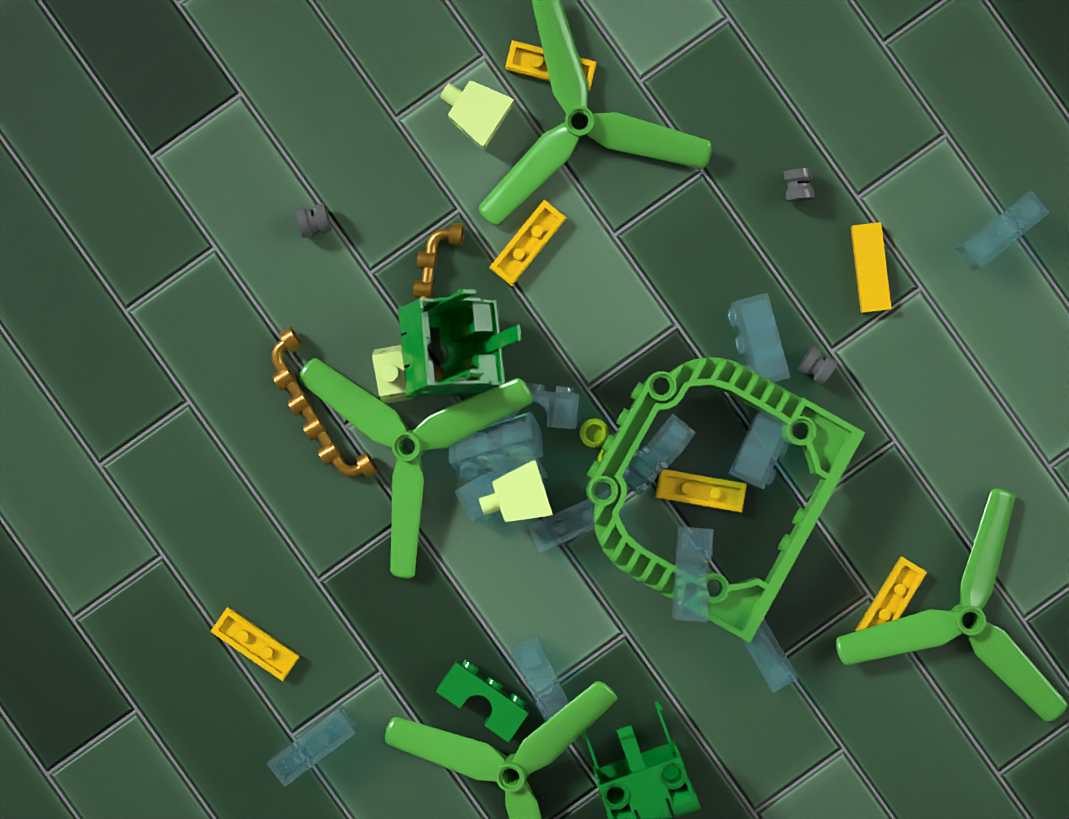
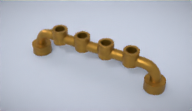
[413,222,465,379]
[272,327,379,478]

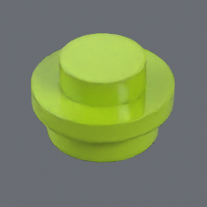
[580,419,609,448]

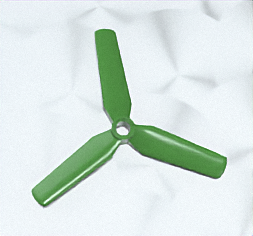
[478,0,712,226]
[298,358,532,579]
[836,488,1068,722]
[385,681,617,819]

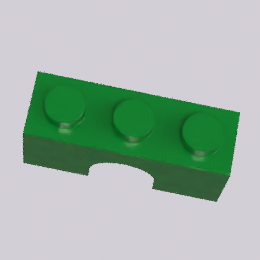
[436,659,529,743]

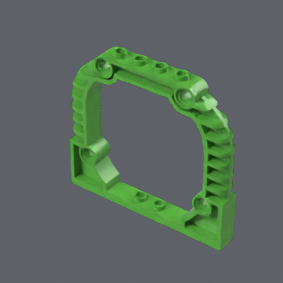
[586,357,865,643]

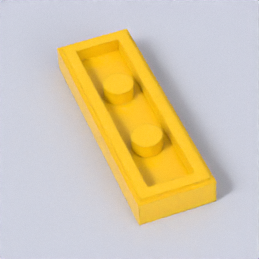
[505,40,597,92]
[489,200,567,286]
[851,222,892,313]
[655,469,747,512]
[855,556,927,631]
[210,607,300,681]

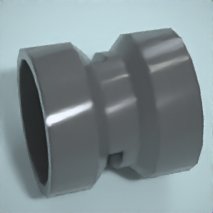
[783,168,815,202]
[295,203,332,239]
[797,346,838,386]

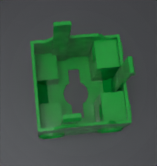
[398,289,522,398]
[581,700,701,819]

